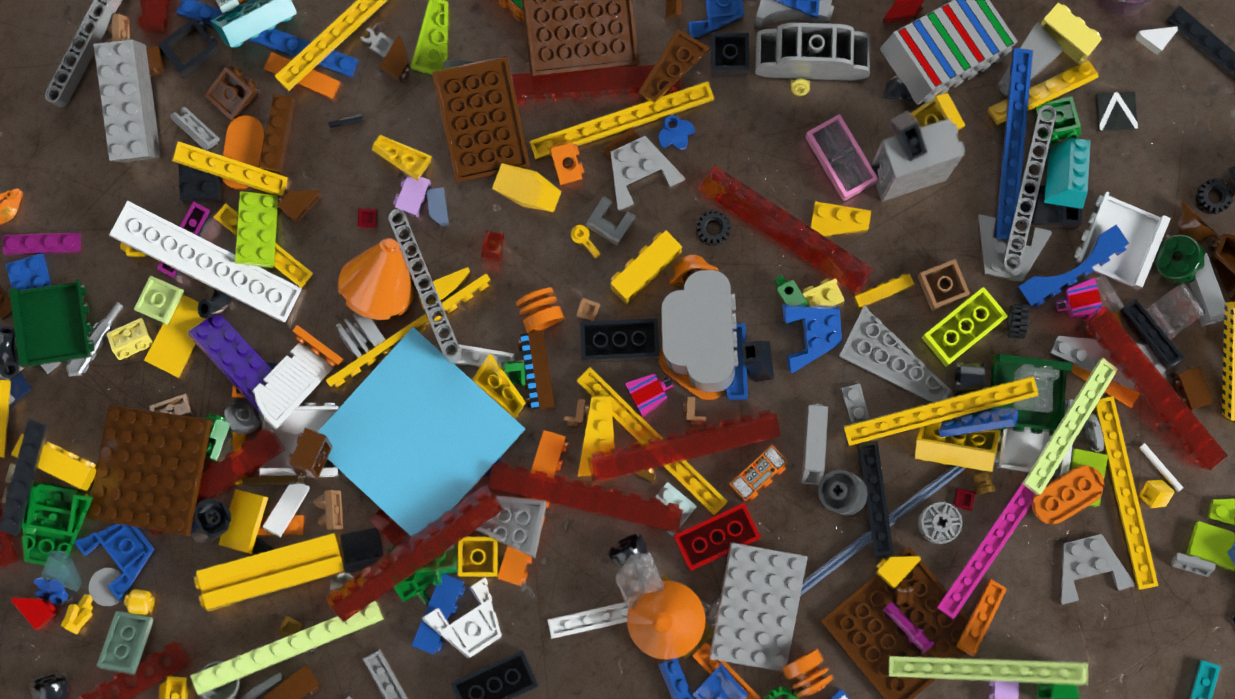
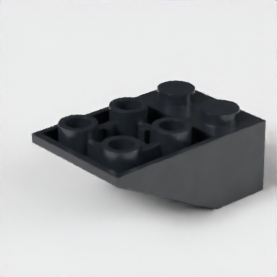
[1020,186,1082,229]

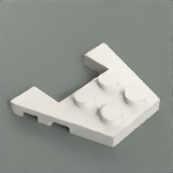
[422,578,501,658]

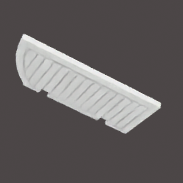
[252,342,334,429]

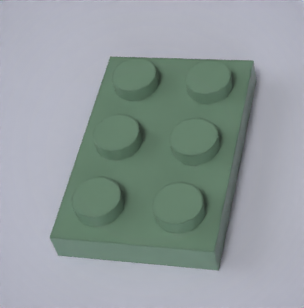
[97,611,154,675]

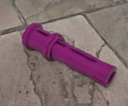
[883,602,934,655]

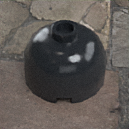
[884,76,914,101]
[608,534,647,570]
[29,673,70,699]

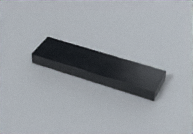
[1120,299,1185,370]

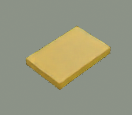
[218,489,268,554]

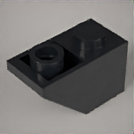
[741,341,774,382]

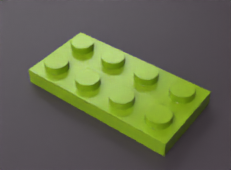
[234,191,278,268]

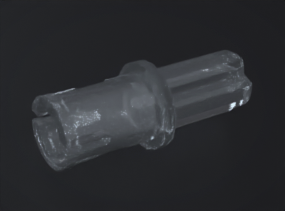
[1096,275,1124,312]

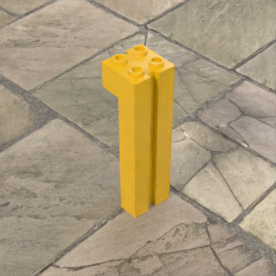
[194,533,344,612]

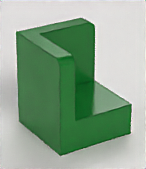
[501,360,525,386]

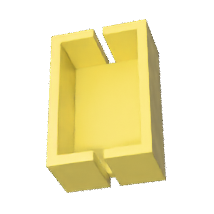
[1040,3,1102,65]

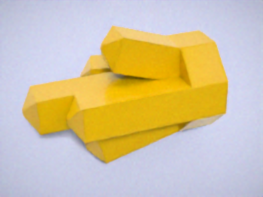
[61,594,93,634]

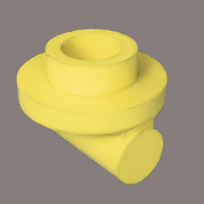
[790,78,810,96]

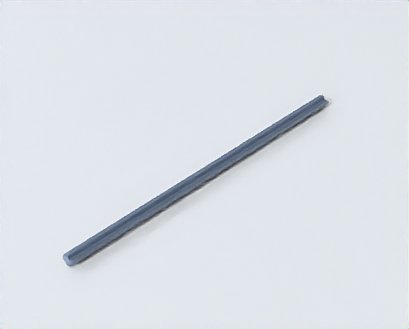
[800,465,966,596]

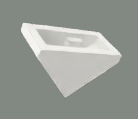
[1135,27,1178,55]

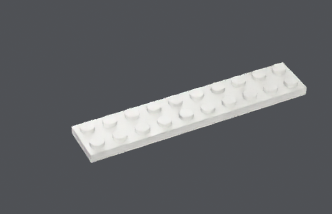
[109,201,302,323]

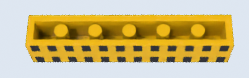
[1222,302,1235,421]

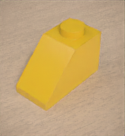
[875,556,921,588]

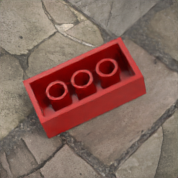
[673,503,761,572]

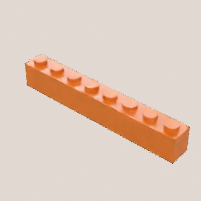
[497,430,569,586]

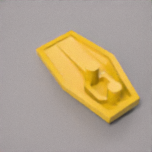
[492,163,562,212]

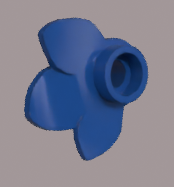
[659,115,695,150]
[34,578,68,605]

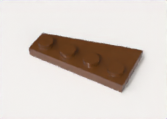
[638,29,710,104]

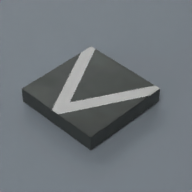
[1096,92,1138,131]

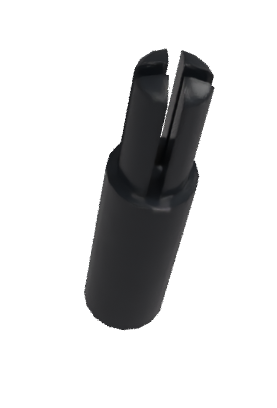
[329,113,364,128]

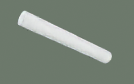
[1139,443,1183,492]

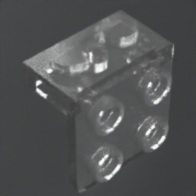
[1147,283,1206,339]
[1014,364,1059,413]
[616,553,664,608]

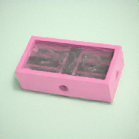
[805,114,878,202]

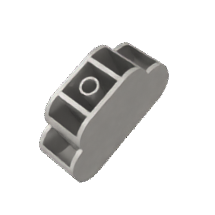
[755,23,871,80]
[661,270,738,392]

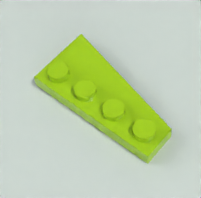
[410,0,448,75]

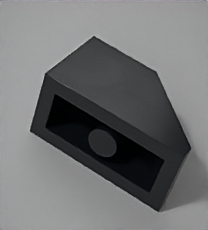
[890,111,927,161]

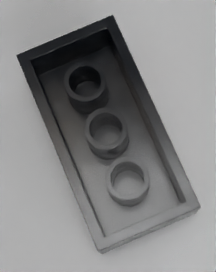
[580,318,659,363]
[450,650,539,699]

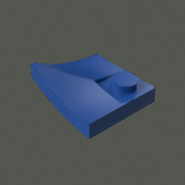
[692,663,748,699]

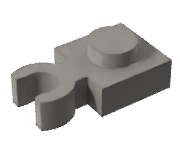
[361,28,394,58]

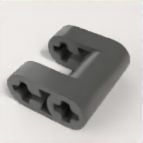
[585,196,636,246]

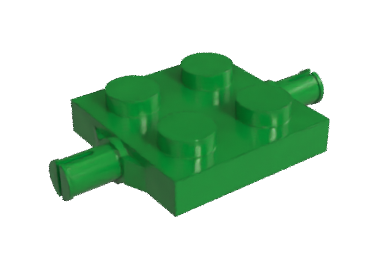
[418,523,459,585]
[382,546,434,605]

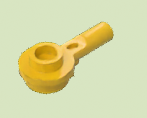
[571,225,601,259]

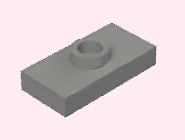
[1170,553,1215,577]

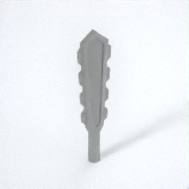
[66,302,123,377]

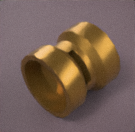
[972,472,996,495]

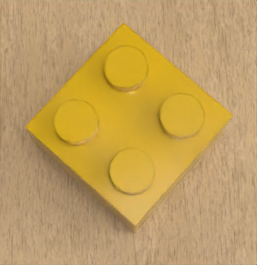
[458,537,499,577]

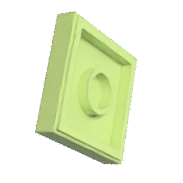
[133,275,184,325]

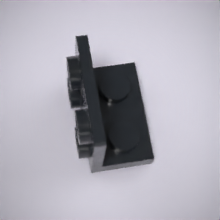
[340,528,385,573]

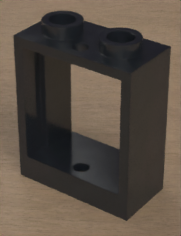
[158,18,220,78]

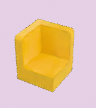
[1139,480,1175,508]

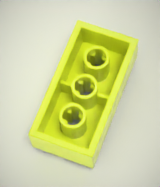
[921,287,1008,367]

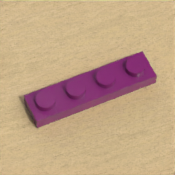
[3,233,81,255]

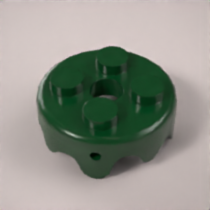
[1155,235,1206,283]

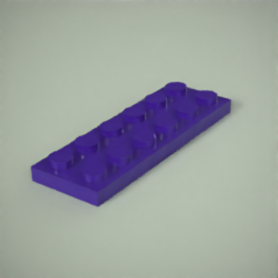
[188,315,272,417]

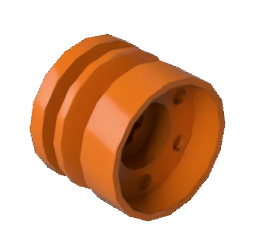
[515,287,565,333]
[782,649,834,698]

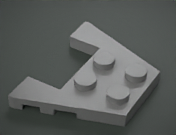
[610,136,685,211]
[978,214,1052,283]
[1060,534,1135,605]

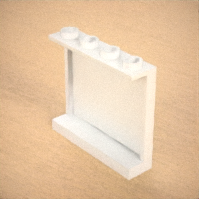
[1074,192,1171,290]
[995,399,1074,477]
[260,403,340,477]

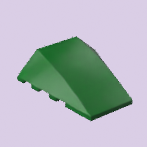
[22,482,93,569]

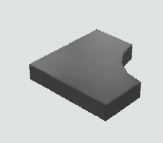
[241,672,284,699]

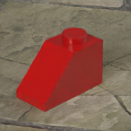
[882,0,924,24]
[11,598,58,630]

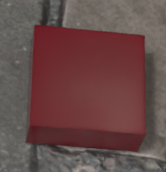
[357,208,378,229]
[953,488,976,511]

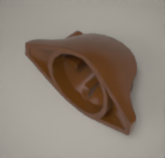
[1178,201,1219,244]

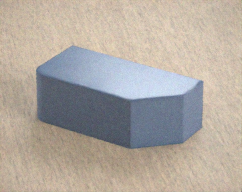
[426,188,449,226]

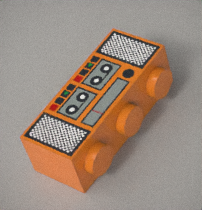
[729,445,788,502]

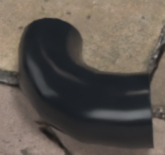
[198,288,232,318]
[0,326,20,379]

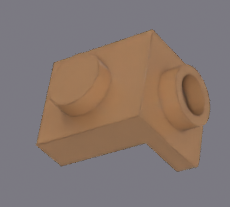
[683,397,706,426]
[563,399,589,427]

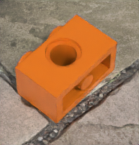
[549,140,584,185]

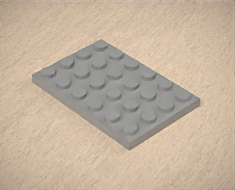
[709,542,808,671]

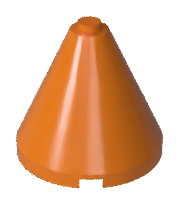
[338,238,415,320]
[627,581,706,659]

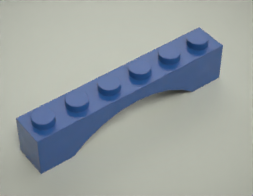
[1017,224,1129,308]

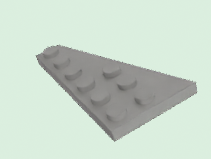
[839,305,951,403]
[1049,336,1178,400]
[447,493,547,558]

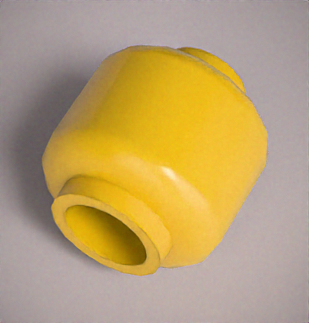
[124,589,155,616]

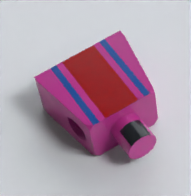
[1055,278,1104,318]
[625,374,674,418]

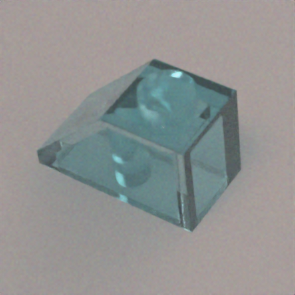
[41,551,83,591]

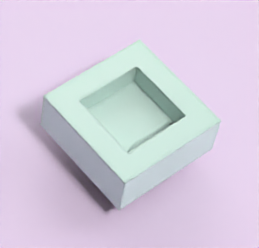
[216,0,240,13]

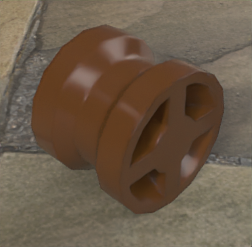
[895,585,913,605]

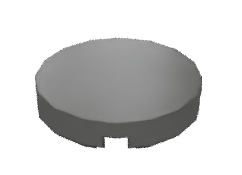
[1084,413,1104,452]
[89,568,128,606]

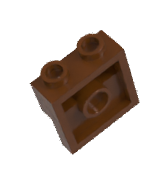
[204,66,259,120]

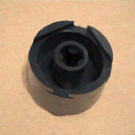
[954,362,985,397]
[190,498,231,543]

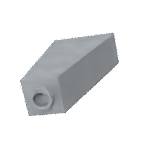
[998,22,1064,96]
[1190,253,1225,326]
[801,404,828,485]

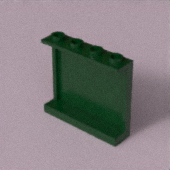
[9,279,95,368]
[990,354,1072,436]

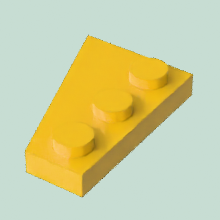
[372,135,432,181]
[808,201,871,240]
[472,354,526,418]

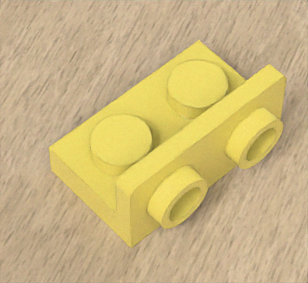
[802,278,845,307]
[106,318,153,360]

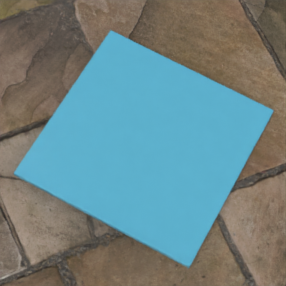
[318,327,525,545]

